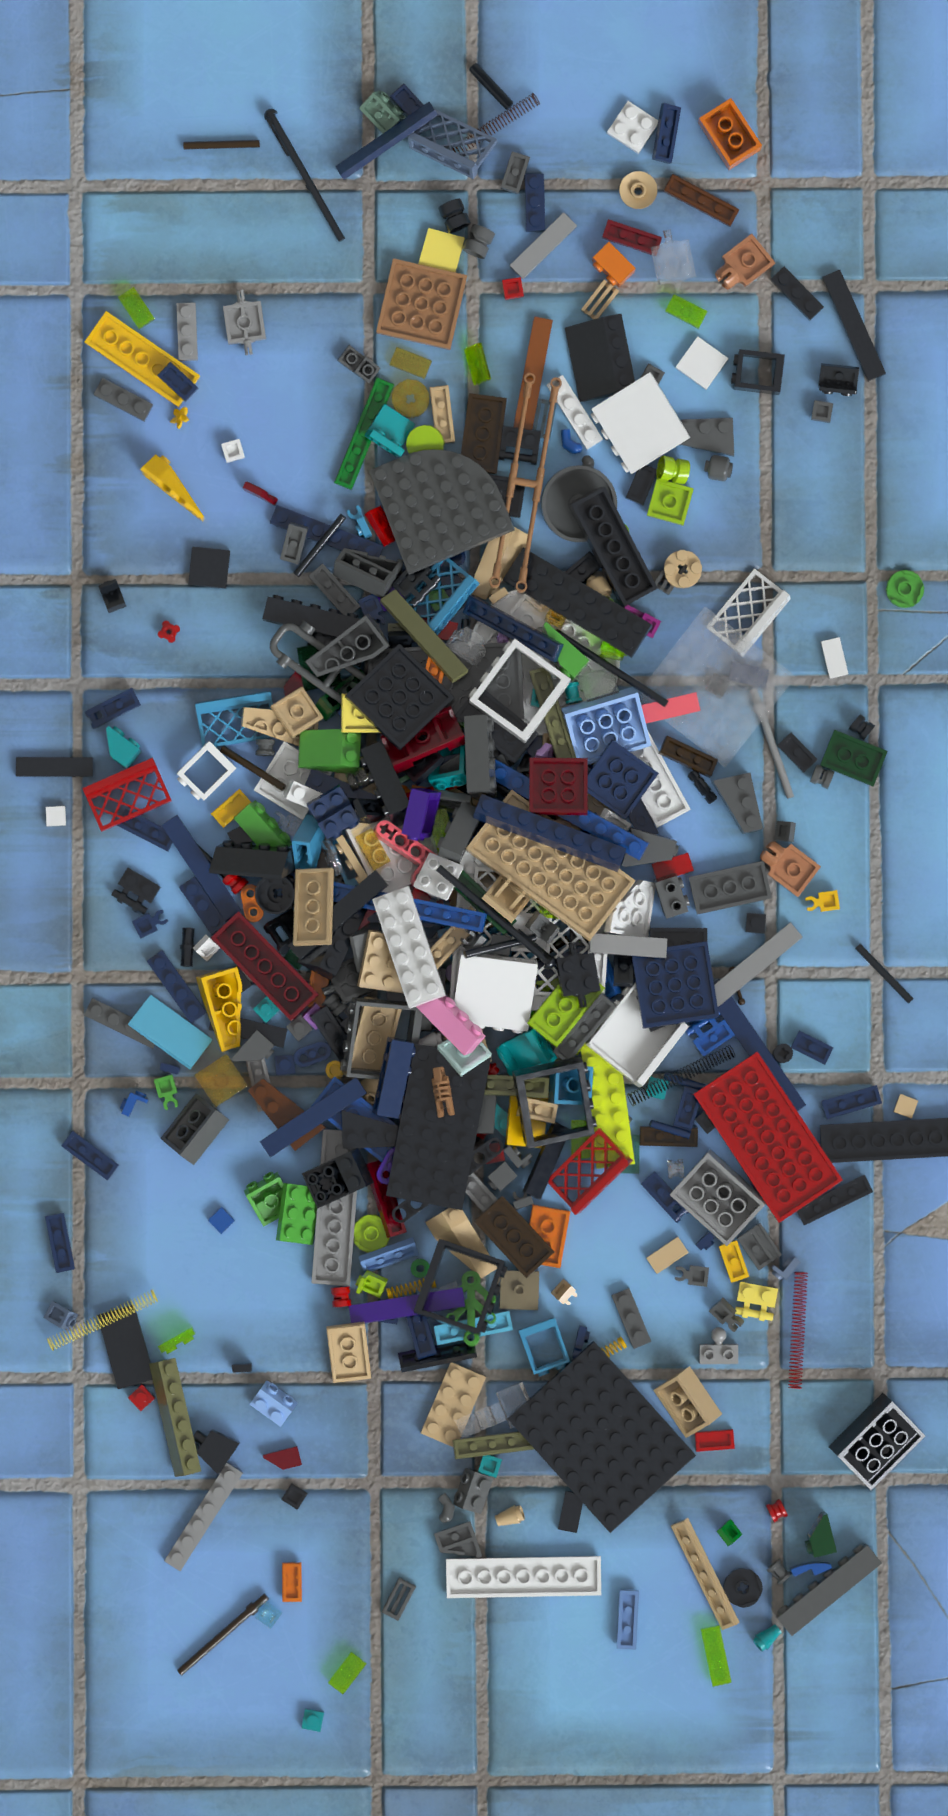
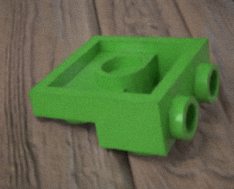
[244,1172,284,1227]

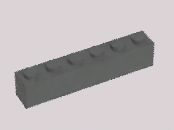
[776,1544,882,1636]

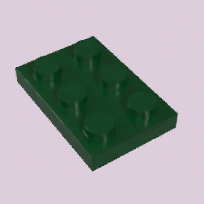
[820,730,888,787]

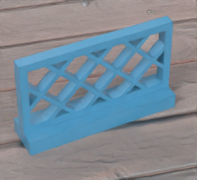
[406,558,480,636]
[195,691,273,747]

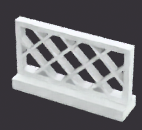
[706,569,791,657]

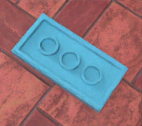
[128,995,213,1069]

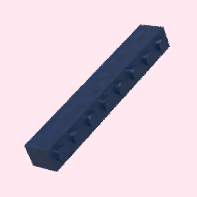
[473,794,626,872]

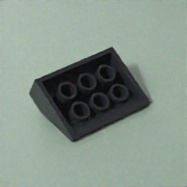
[565,314,635,402]
[828,1393,925,1490]

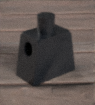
[193,1429,240,1474]

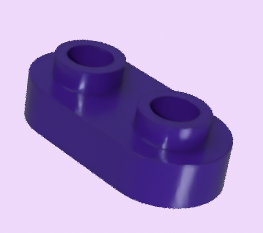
[376,1148,395,1184]

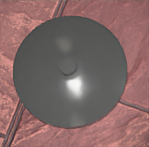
[541,465,617,542]

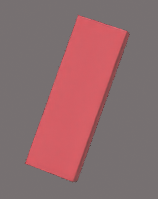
[641,692,701,724]

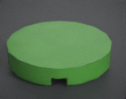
[886,570,924,608]

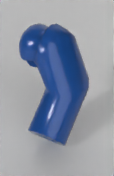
[561,429,582,454]

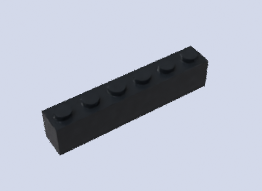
[262,595,380,638]

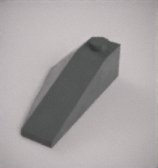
[306,614,390,677]

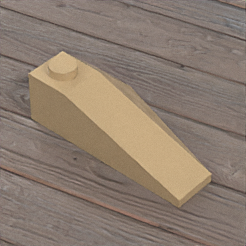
[471,527,528,600]

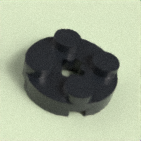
[724,1568,763,1608]

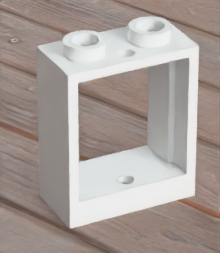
[177,741,236,800]

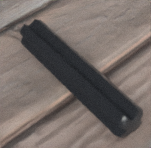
[469,63,513,110]

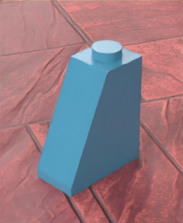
[292,814,325,869]

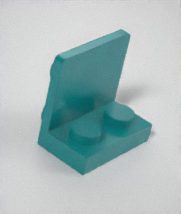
[364,404,415,457]

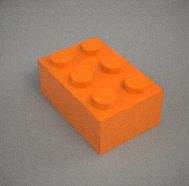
[698,98,762,170]

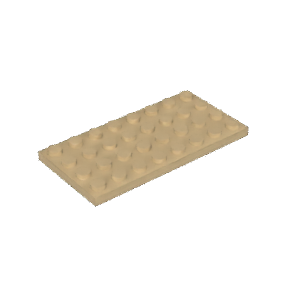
[466,790,636,942]

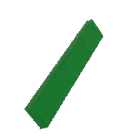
[334,377,394,490]

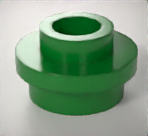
[411,1259,429,1278]

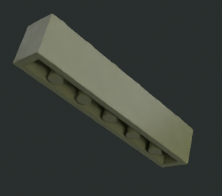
[149,1358,201,1477]

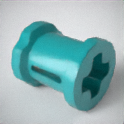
[565,682,583,705]

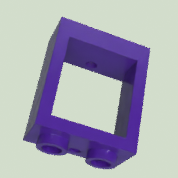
[401,788,441,841]

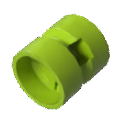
[656,455,690,484]

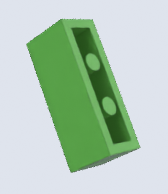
[234,800,292,848]

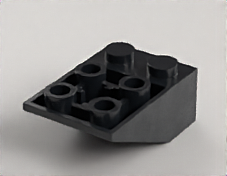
[302,1148,374,1208]

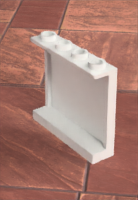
[591,372,691,474]
[454,950,538,1033]
[585,983,689,1088]

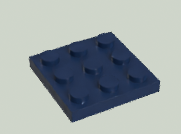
[588,740,659,820]

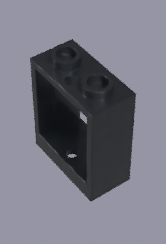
[731,349,785,395]

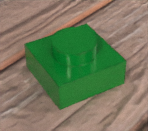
[716,1519,742,1546]

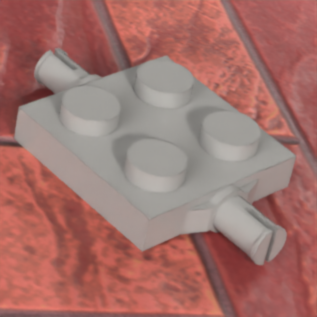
[223,290,266,355]

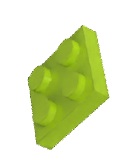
[647,479,694,526]

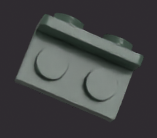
[359,90,405,133]

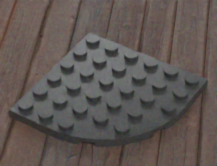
[369,449,515,575]

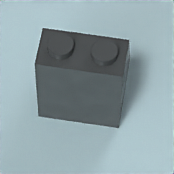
[621,827,679,867]

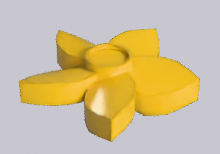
[170,407,189,429]

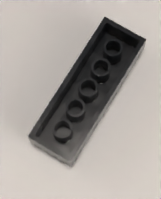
[568,486,658,607]

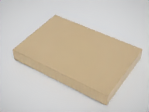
[326,1322,371,1383]

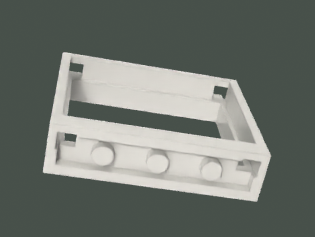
[469,639,571,743]

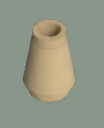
[495,1505,525,1526]

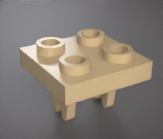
[482,876,531,923]

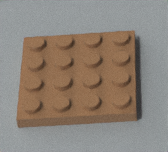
[376,258,467,350]

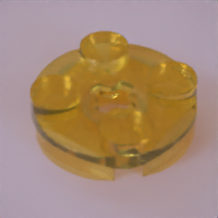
[392,379,429,418]

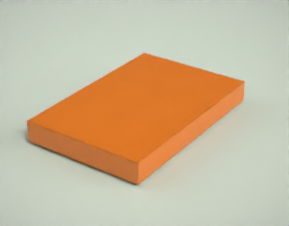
[529,1204,570,1268]

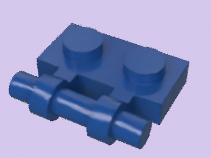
[685,1011,735,1057]

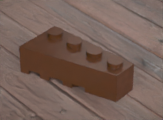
[248,1078,325,1151]

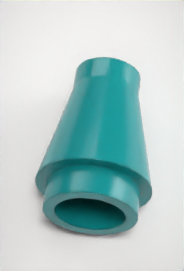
[753,1624,782,1652]

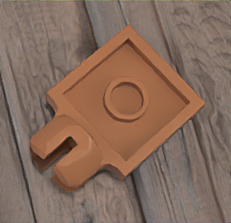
[715,234,775,290]
[760,841,821,897]

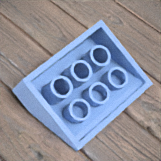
[561,687,651,765]

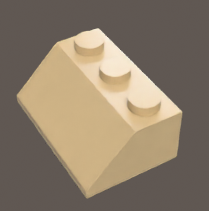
[653,1366,722,1438]

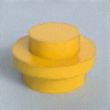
[325,1060,344,1079]

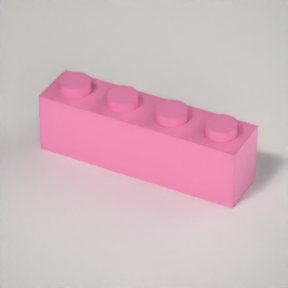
[416,996,486,1055]

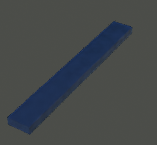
[714,979,806,1111]

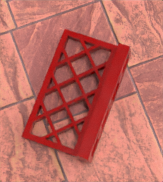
[82,757,172,832]
[548,1128,633,1215]

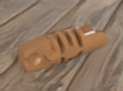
[432,1067,455,1118]

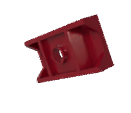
[380,706,465,774]

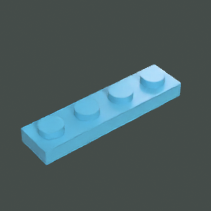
[434,1311,513,1345]

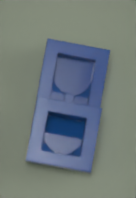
[789,1562,832,1577]

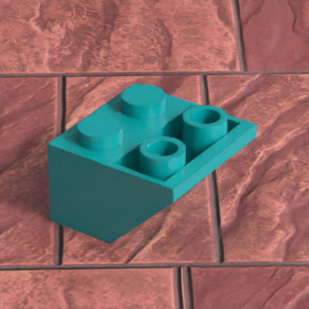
[106,726,141,769]

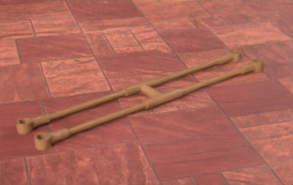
[489,373,562,593]

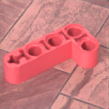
[374,820,437,885]

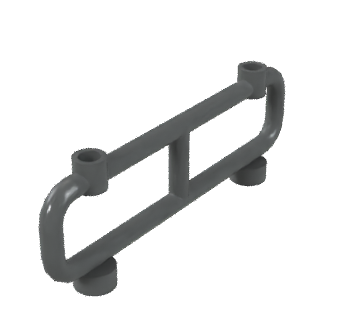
[270,620,366,704]

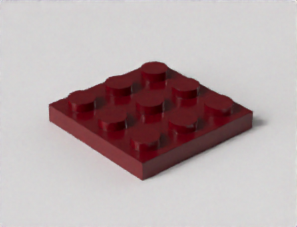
[529,758,588,815]

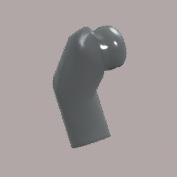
[438,1493,455,1523]

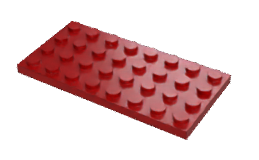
[693,1052,843,1223]

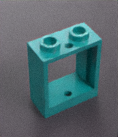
[428,734,467,790]

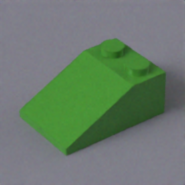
[541,622,589,683]
[298,729,361,775]

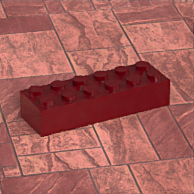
[211,911,319,1022]

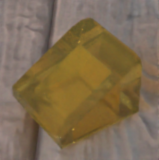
[544,609,566,628]

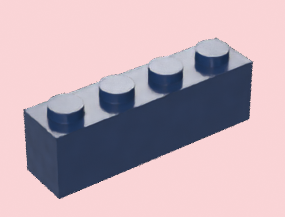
[372,1037,416,1119]

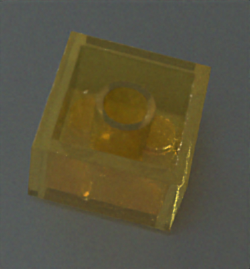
[195,1054,248,1107]

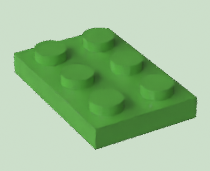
[276,1183,317,1245]

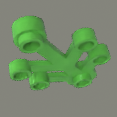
[446,1271,496,1346]

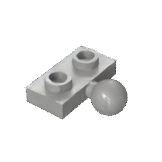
[699,1327,738,1364]

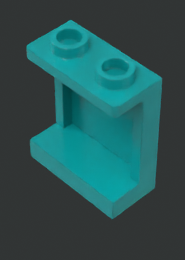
[496,1028,557,1076]

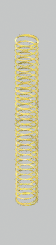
[47,1290,158,1351]

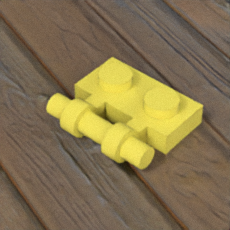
[735,1282,778,1321]

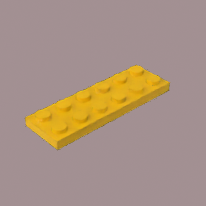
[84,311,200,408]

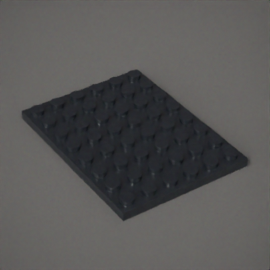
[507,1341,696,1533]

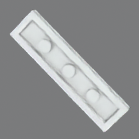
[546,375,603,450]

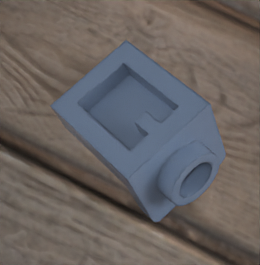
[771,1257,801,1280]
[43,1301,78,1331]

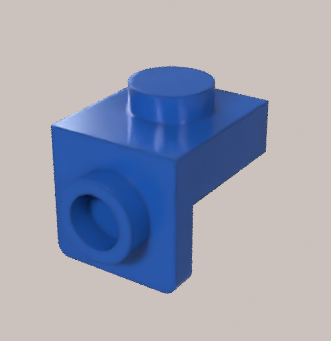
[120,1091,149,1117]

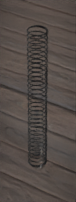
[627,1045,735,1106]

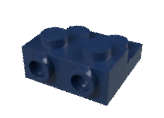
[306,784,359,839]

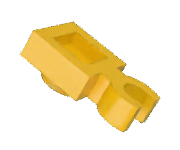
[805,890,840,912]

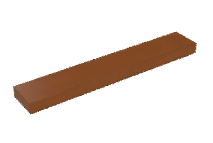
[513,317,553,429]

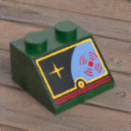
[805,1511,837,1558]

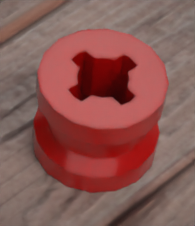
[766,1499,788,1523]

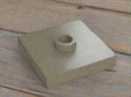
[500,1270,539,1310]

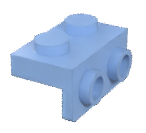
[249,1381,298,1427]

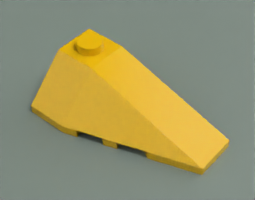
[140,454,205,522]
[196,967,242,1052]

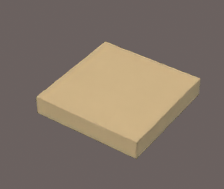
[270,687,324,739]

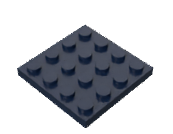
[631,941,719,1029]

